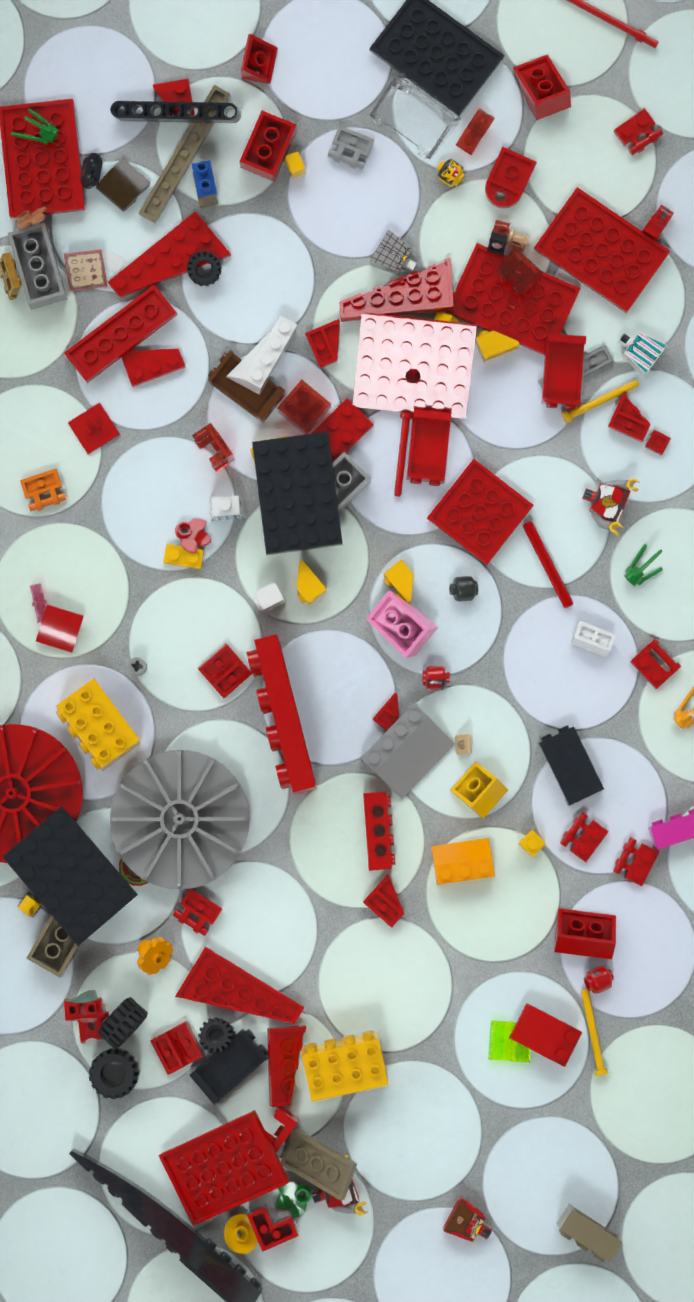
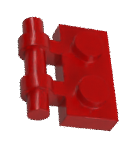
[613,108,663,156]
[560,812,609,863]
[613,837,660,886]
[173,888,223,936]

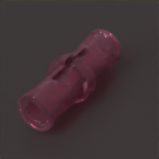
[29,583,47,623]

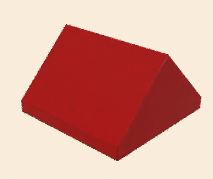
[241,34,278,84]

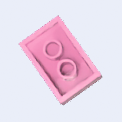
[366,591,438,658]

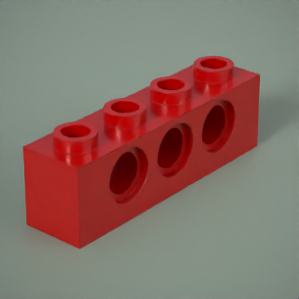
[363,792,396,871]

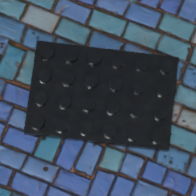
[369,0,505,117]
[252,431,343,555]
[3,806,138,946]

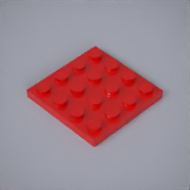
[427,459,534,566]

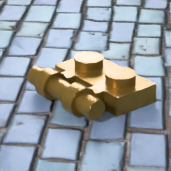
[0,253,22,300]

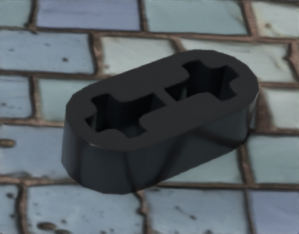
[80,153,103,189]

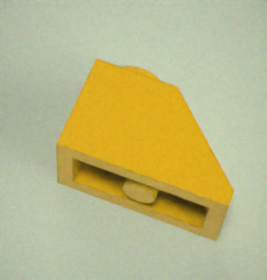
[475,330,520,362]
[296,560,327,605]

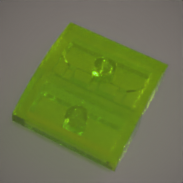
[488,1020,531,1063]

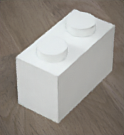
[253,582,285,613]

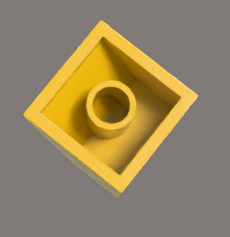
[450,762,508,819]

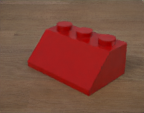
[554,908,616,960]

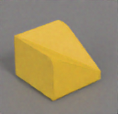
[285,152,306,178]

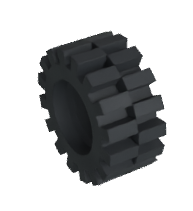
[187,250,222,286]
[198,1017,236,1055]

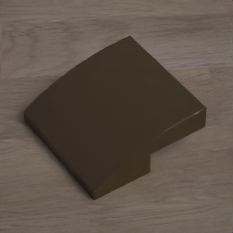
[96,158,151,212]

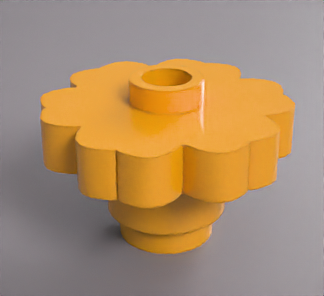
[137,937,173,975]

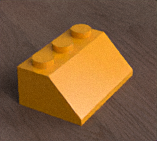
[431,838,495,885]

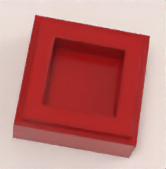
[645,430,671,456]

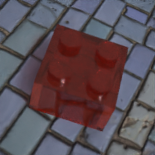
[277,379,331,434]

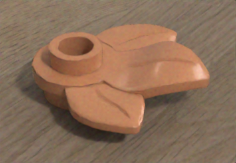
[16,207,47,230]

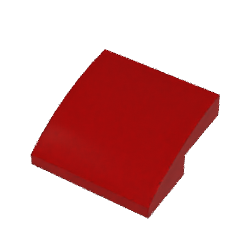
[35,604,84,653]
[197,644,252,699]
[150,1021,205,1075]

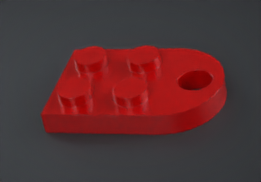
[485,147,537,208]

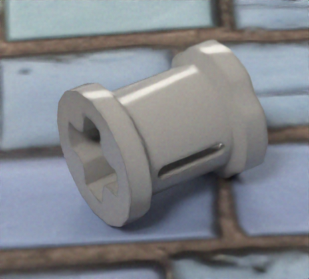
[128,657,147,676]

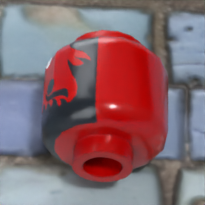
[422,666,450,691]

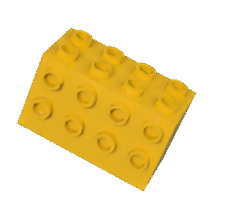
[56,678,140,771]
[302,1030,389,1102]

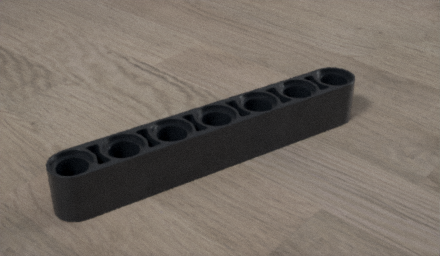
[110,101,241,123]

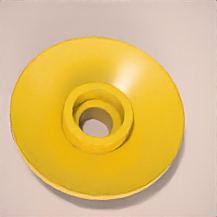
[224,1214,258,1254]

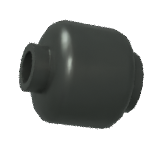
[449,576,478,602]

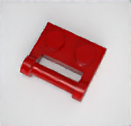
[630,638,681,690]

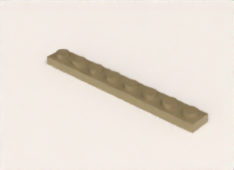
[139,85,231,224]

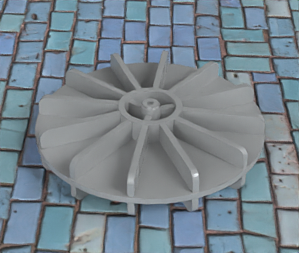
[110,750,250,889]

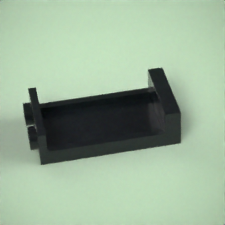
[538,725,604,806]
[189,1028,268,1105]

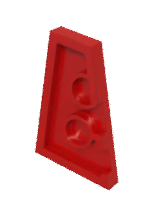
[121,349,186,387]

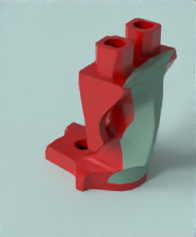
[64,990,109,1044]

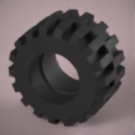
[98,997,148,1049]
[89,1048,140,1099]

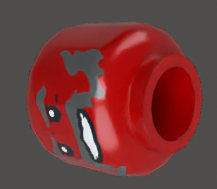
[584,965,614,994]

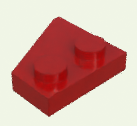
[153,78,195,117]
[305,319,340,369]
[608,393,651,442]
[363,874,404,928]

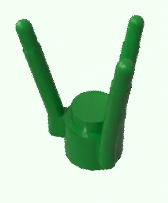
[11,108,59,145]
[624,544,663,587]

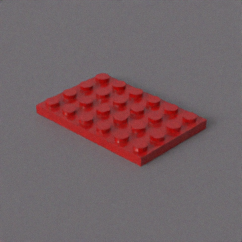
[0,98,85,219]
[534,187,670,314]
[446,243,581,356]
[158,1110,290,1226]

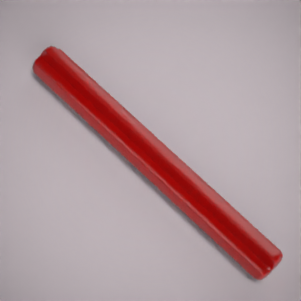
[523,521,573,608]

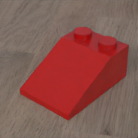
[513,54,571,120]
[509,1003,582,1067]

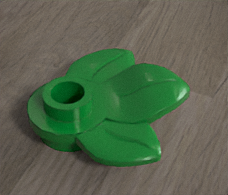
[276,1181,312,1217]

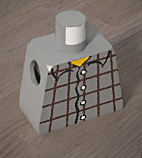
[370,230,418,275]

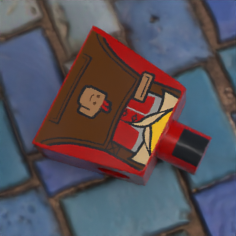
[443,1195,492,1242]

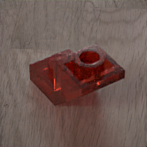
[456,108,495,155]

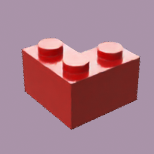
[247,1204,299,1252]

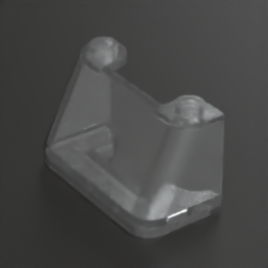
[370,75,461,160]

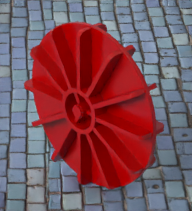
[0,724,83,863]

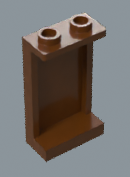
[208,350,286,423]

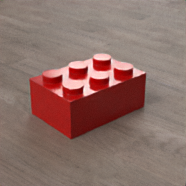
[239,110,297,182]

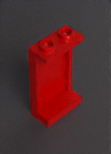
[541,333,587,410]
[406,409,452,486]

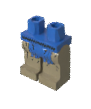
[192,160,218,208]

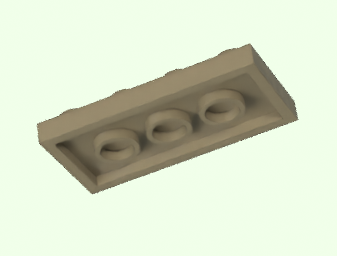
[281,1128,357,1200]

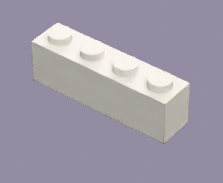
[227,316,297,395]

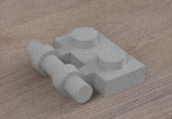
[327,125,374,170]

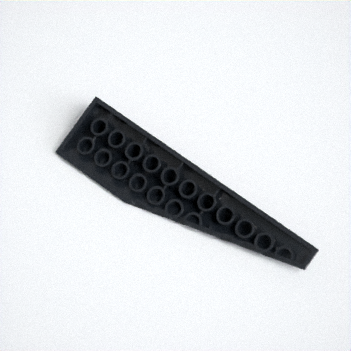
[69,1148,262,1302]

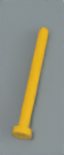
[561,380,640,424]
[581,989,608,1076]

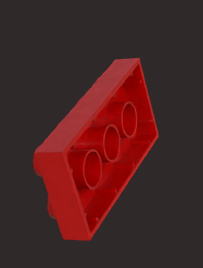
[246,634,317,795]

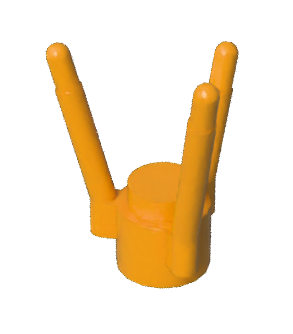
[672,687,694,729]

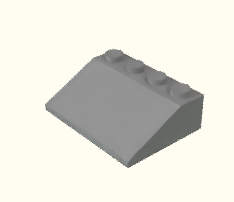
[360,703,455,799]

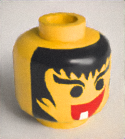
[436,159,465,187]

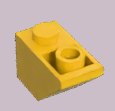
[383,559,414,604]

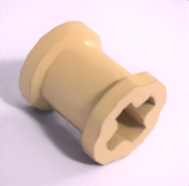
[506,229,530,251]

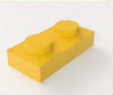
[163,544,204,570]

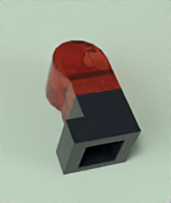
[487,220,511,256]

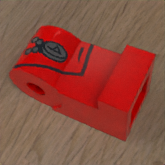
[642,204,674,241]

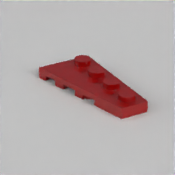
[267,1025,306,1107]

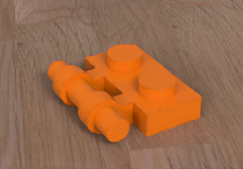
[20,469,67,512]

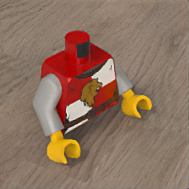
[582,478,640,536]
[311,1155,368,1215]

